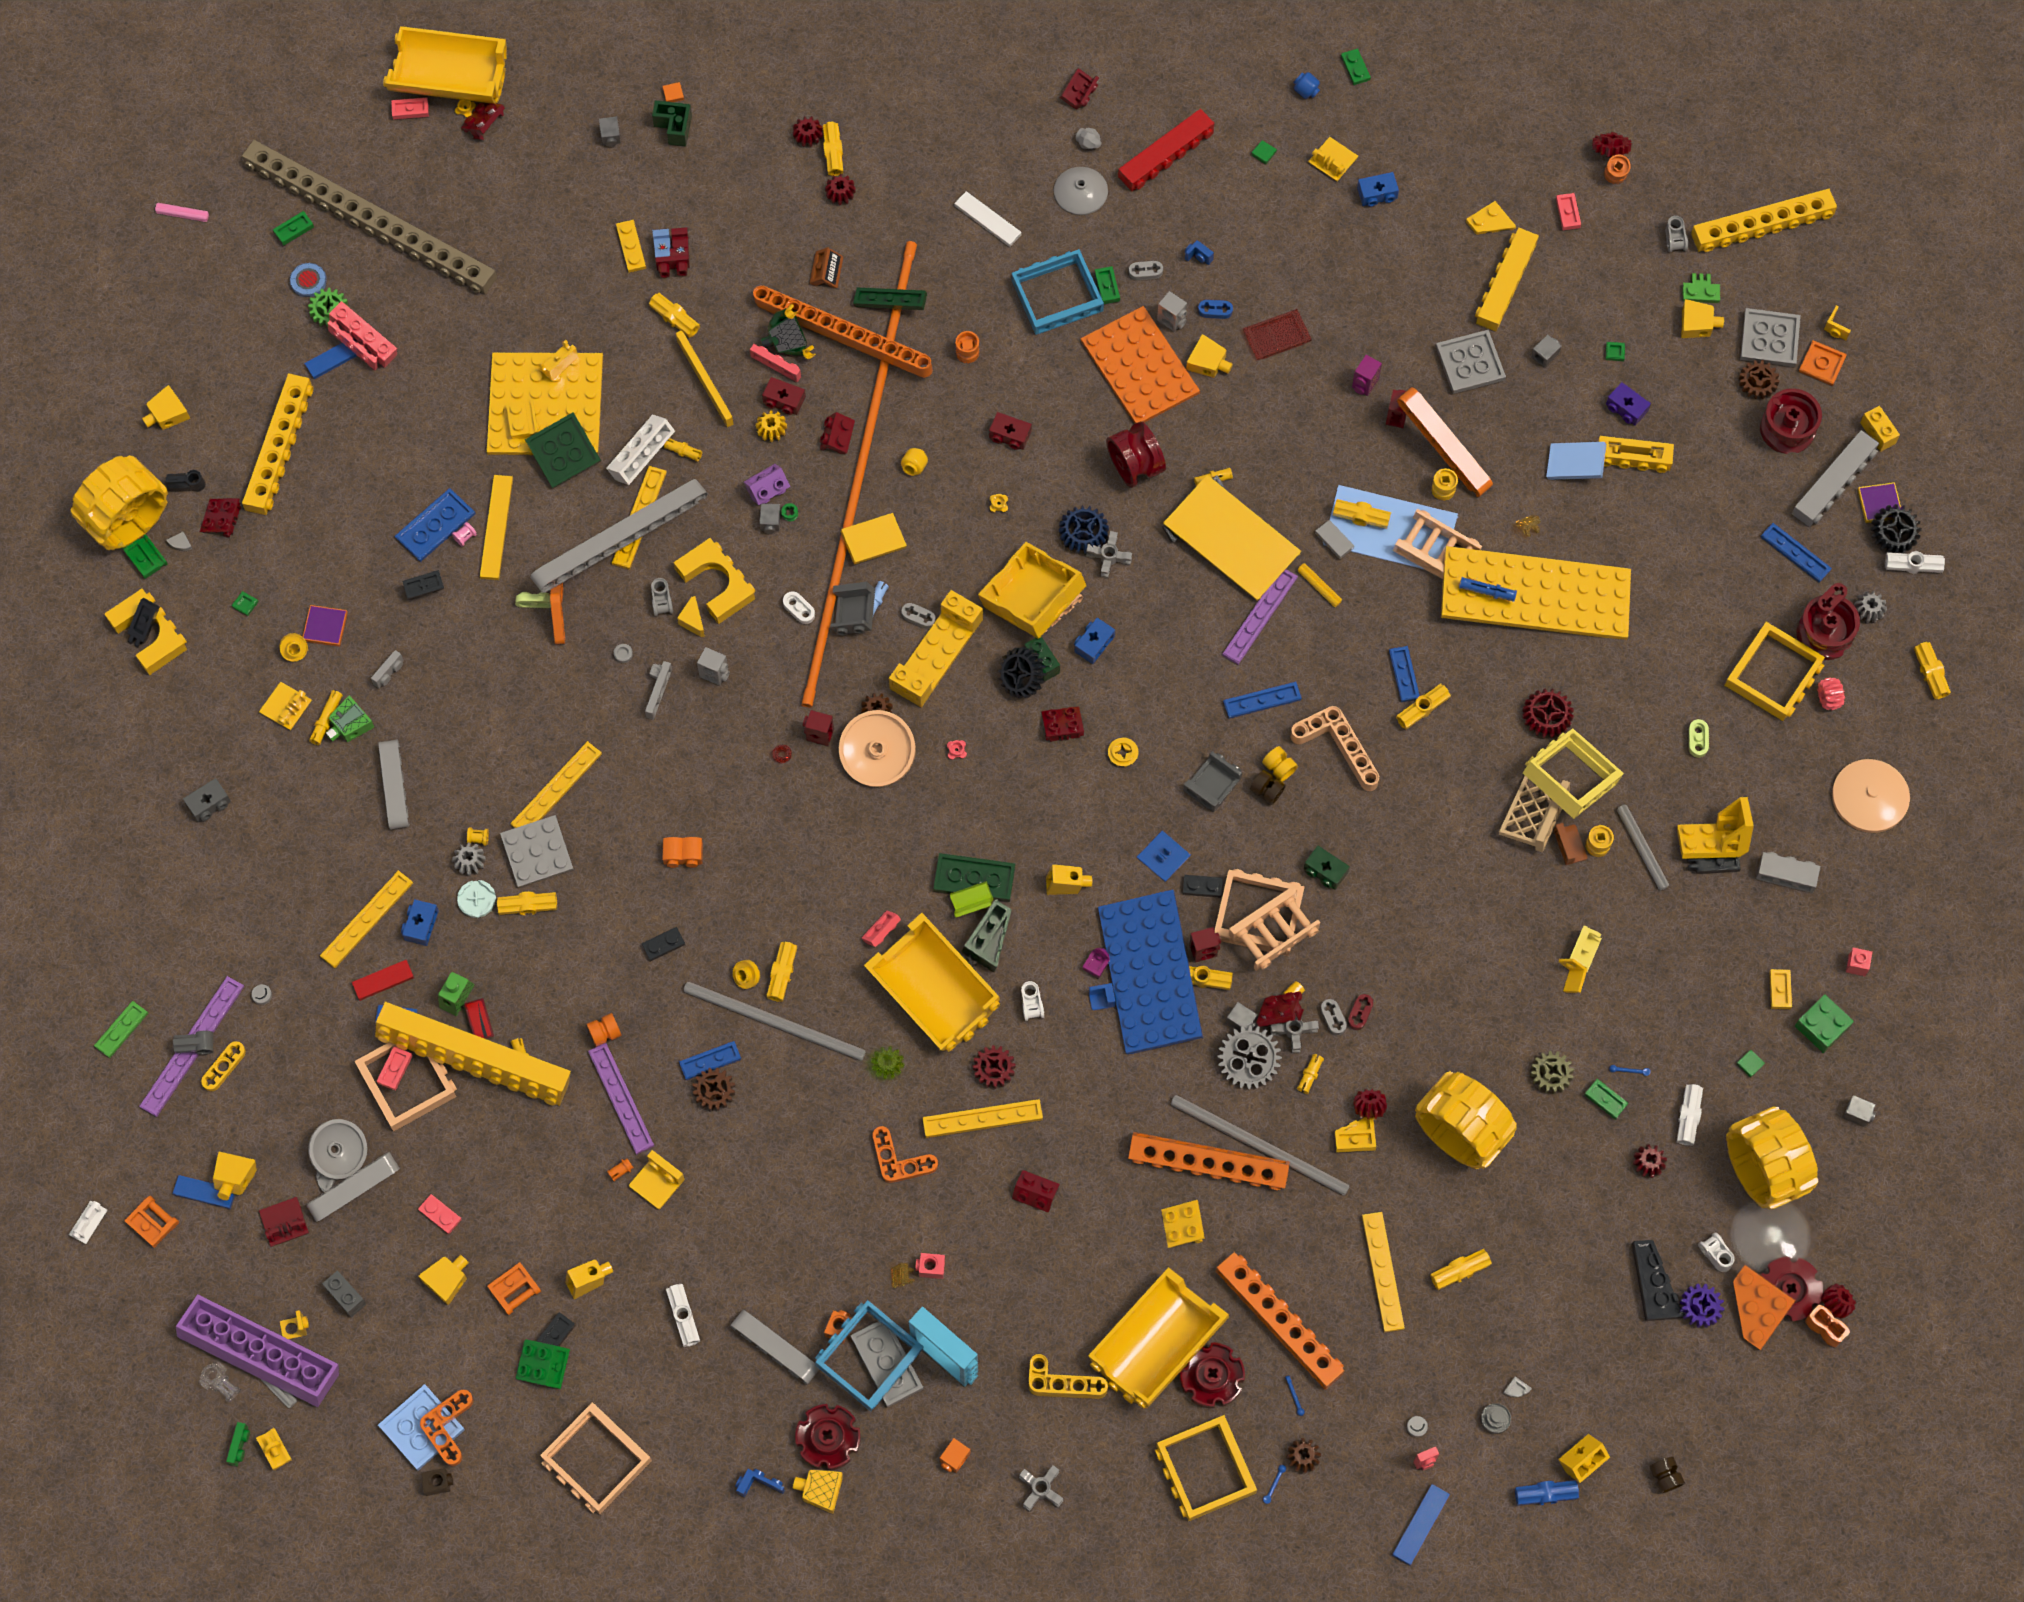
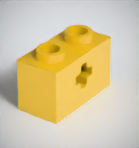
[1860,406,1900,452]
[1558,1434,1610,1483]

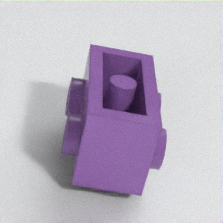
[744,464,790,505]

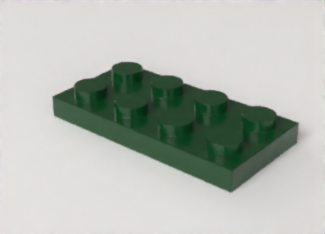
[933,853,1016,902]

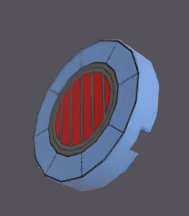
[290,263,327,297]

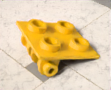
[1308,137,1358,181]
[259,682,312,731]
[1162,1200,1205,1248]

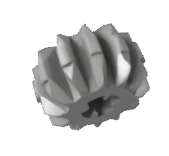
[1854,591,1887,623]
[452,842,486,876]

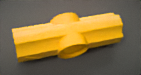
[823,122,844,176]
[649,293,700,338]
[1333,499,1391,529]
[1914,642,1951,699]
[1396,683,1451,730]
[497,892,557,915]
[767,942,797,1002]
[1189,966,1233,990]
[1430,1249,1492,1290]

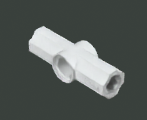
[1885,551,1945,574]
[1676,1084,1703,1146]
[666,1284,700,1347]

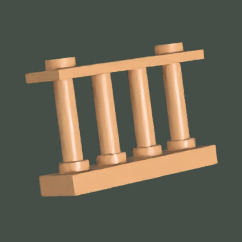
[1393,509,1482,579]
[1228,886,1320,971]

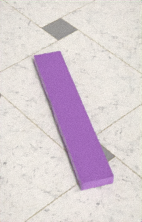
[1222,570,1298,665]
[588,1043,655,1155]

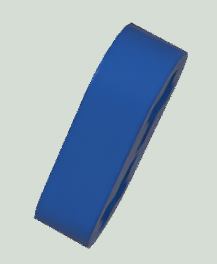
[1198,300,1233,319]

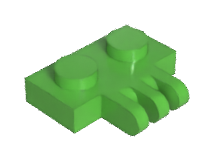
[1683,273,1720,303]

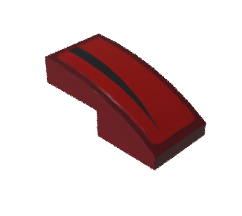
[464,998,494,1039]

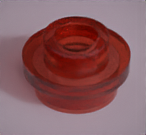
[773,745,792,763]

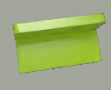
[950,881,993,918]

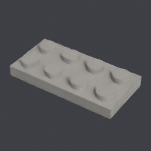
[850,1321,923,1408]

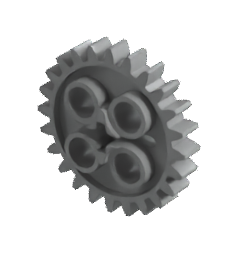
[1217,1025,1282,1089]

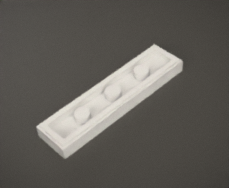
[954,191,1021,247]

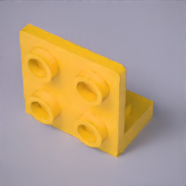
[629,1150,685,1210]

